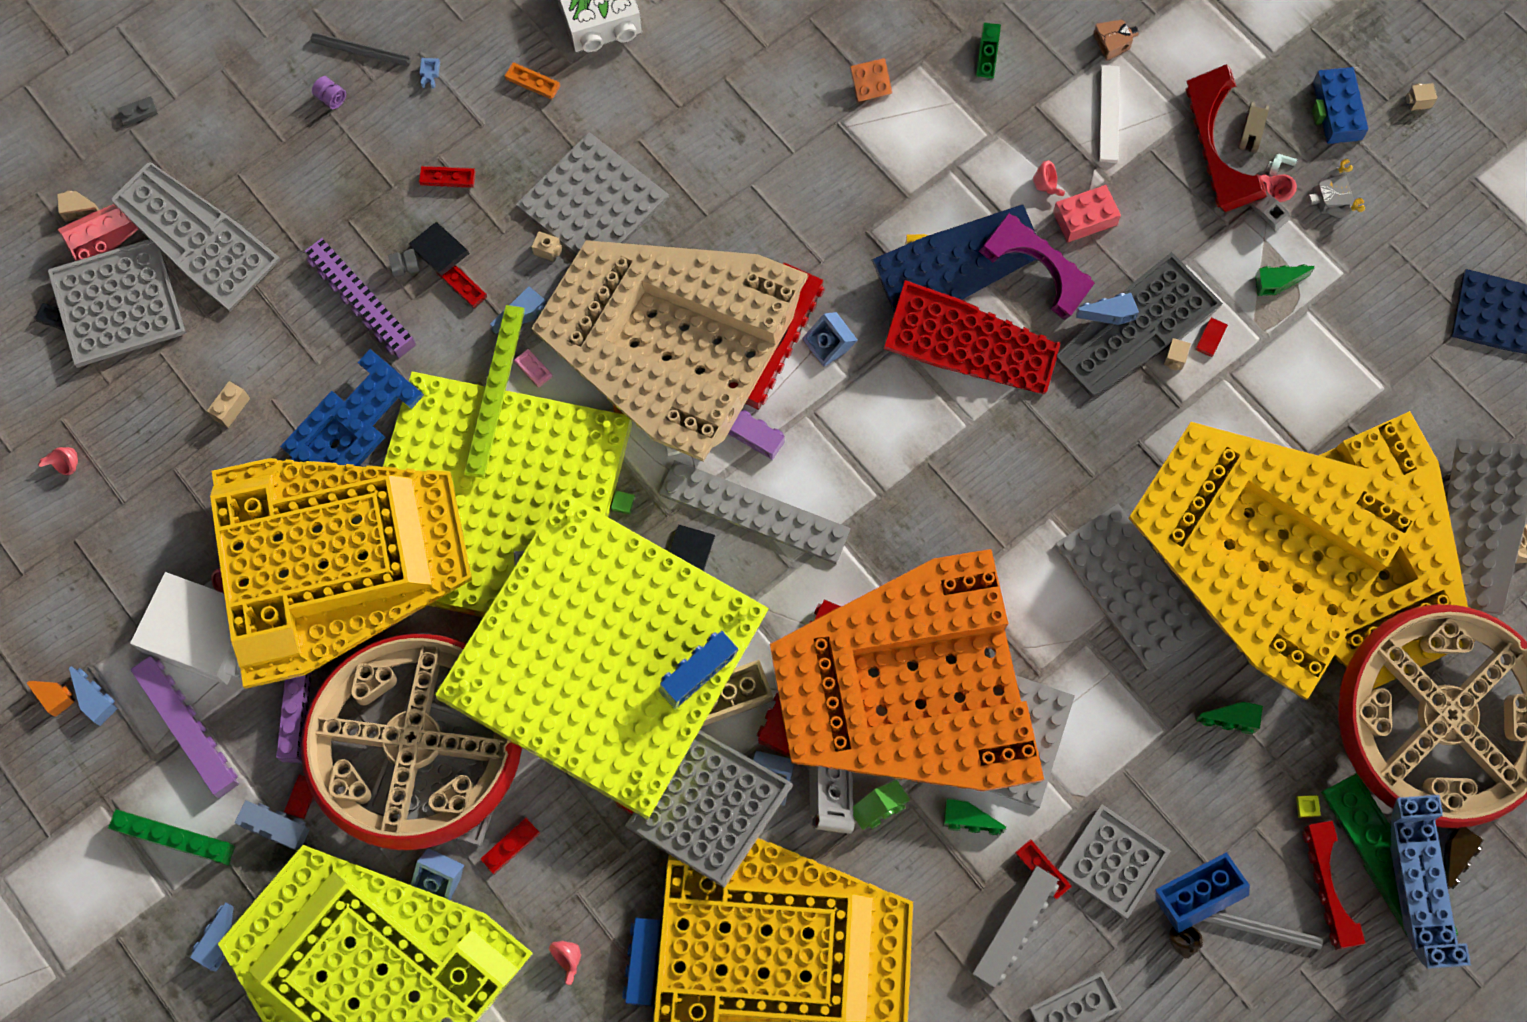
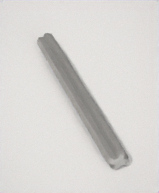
[1203,912,1323,949]

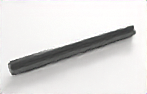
[311,33,411,66]

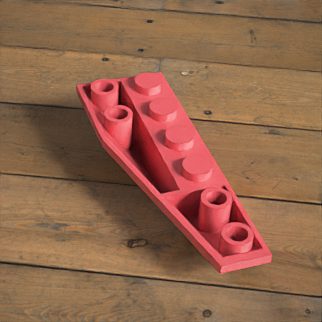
[57,204,139,261]

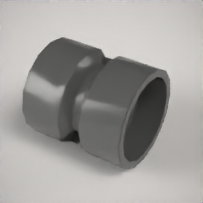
[388,249,420,278]

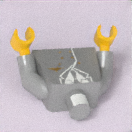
[1307,159,1365,218]

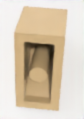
[58,191,99,221]

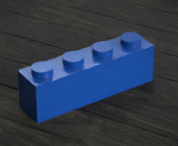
[623,918,661,1007]

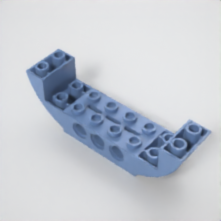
[1390,795,1471,968]

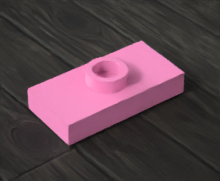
[514,349,553,388]

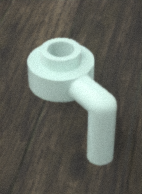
[1266,154,1297,177]

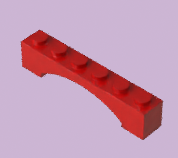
[1303,821,1366,950]

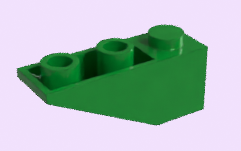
[976,22,1001,78]
[1255,264,1315,296]
[1196,702,1263,734]
[943,799,1006,835]

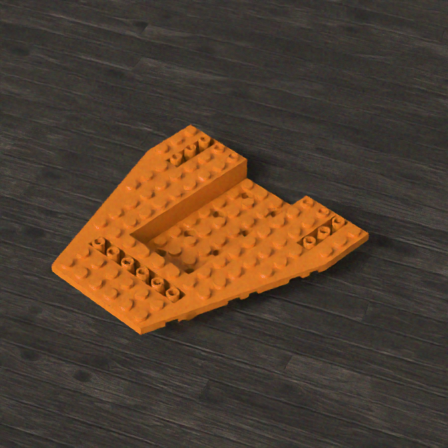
[769,549,1044,792]

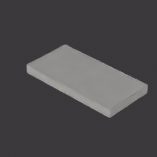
[1028,971,1122,1022]

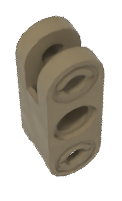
[1238,102,1269,154]

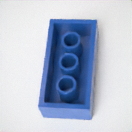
[1313,67,1369,144]
[659,631,738,709]
[1155,852,1250,933]

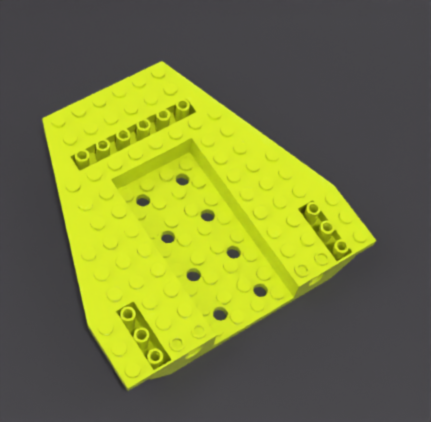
[218,845,533,1022]

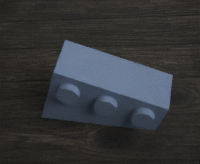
[234,800,310,851]

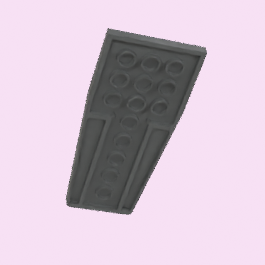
[1056,252,1223,397]

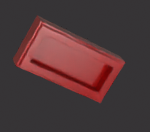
[1195,317,1228,357]

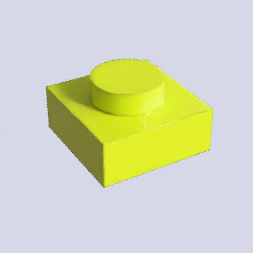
[1296,795,1321,818]

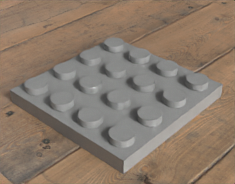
[1058,804,1171,919]

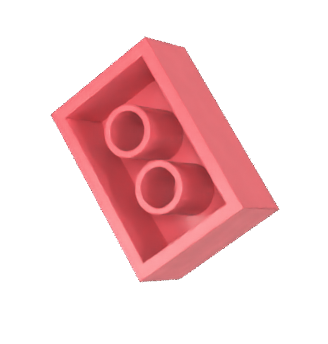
[1053,185,1121,243]

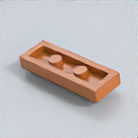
[505,62,560,100]

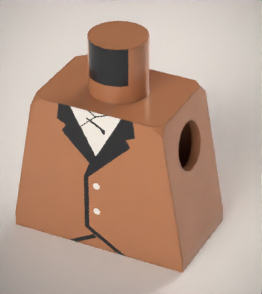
[1093,20,1139,61]

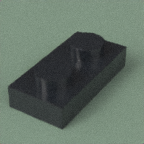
[35,303,65,331]

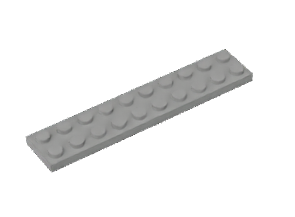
[659,460,851,564]

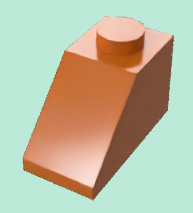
[27,681,75,717]

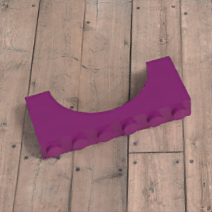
[979,213,1095,320]

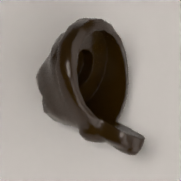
[1168,926,1203,959]

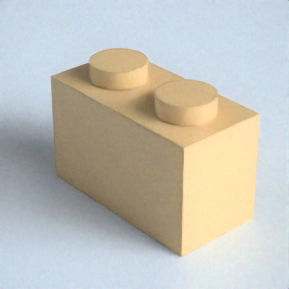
[207,381,250,428]

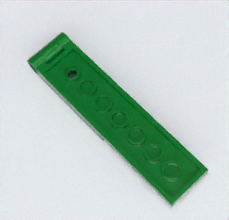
[1321,773,1458,939]

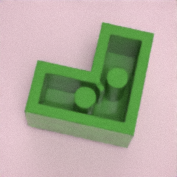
[853,780,910,830]

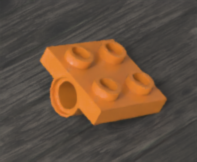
[850,58,892,102]

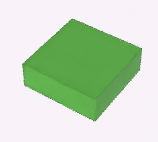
[1312,99,1327,125]
[611,491,635,515]

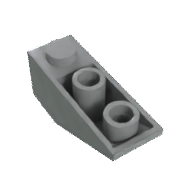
[1249,192,1290,232]

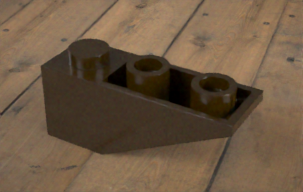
[1443,827,1484,889]

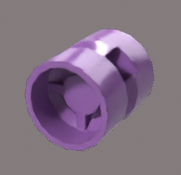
[312,76,346,109]

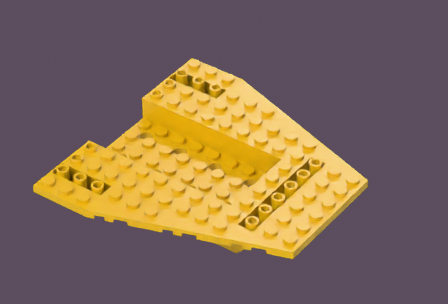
[1225,411,1475,690]
[1129,422,1425,700]
[210,458,472,689]
[654,838,913,1022]

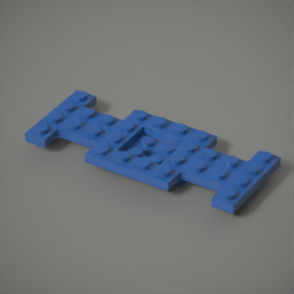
[280,349,424,466]

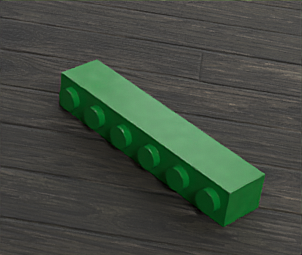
[108,809,236,866]

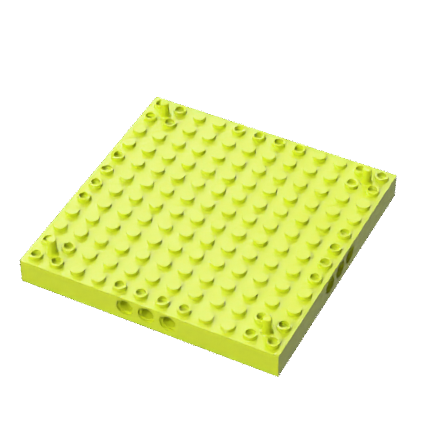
[358,372,632,617]
[436,492,769,820]

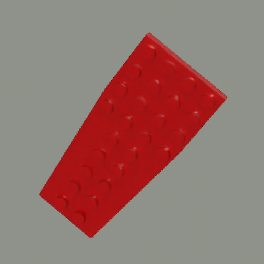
[883,280,1061,395]

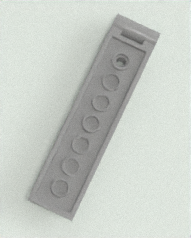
[809,766,854,834]

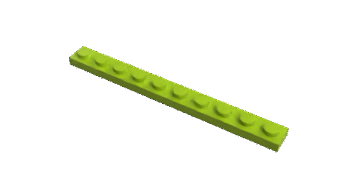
[465,305,525,478]

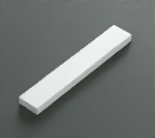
[1099,65,1120,163]

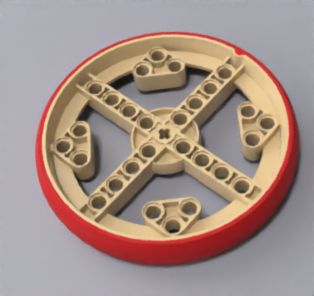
[1338,604,1527,828]
[301,634,522,850]

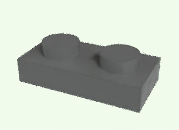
[117,96,158,126]

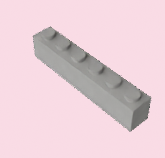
[972,866,1059,988]

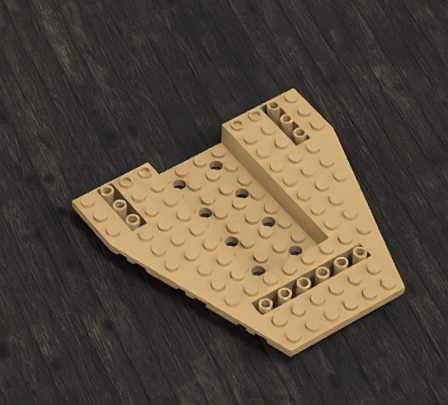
[532,240,808,462]

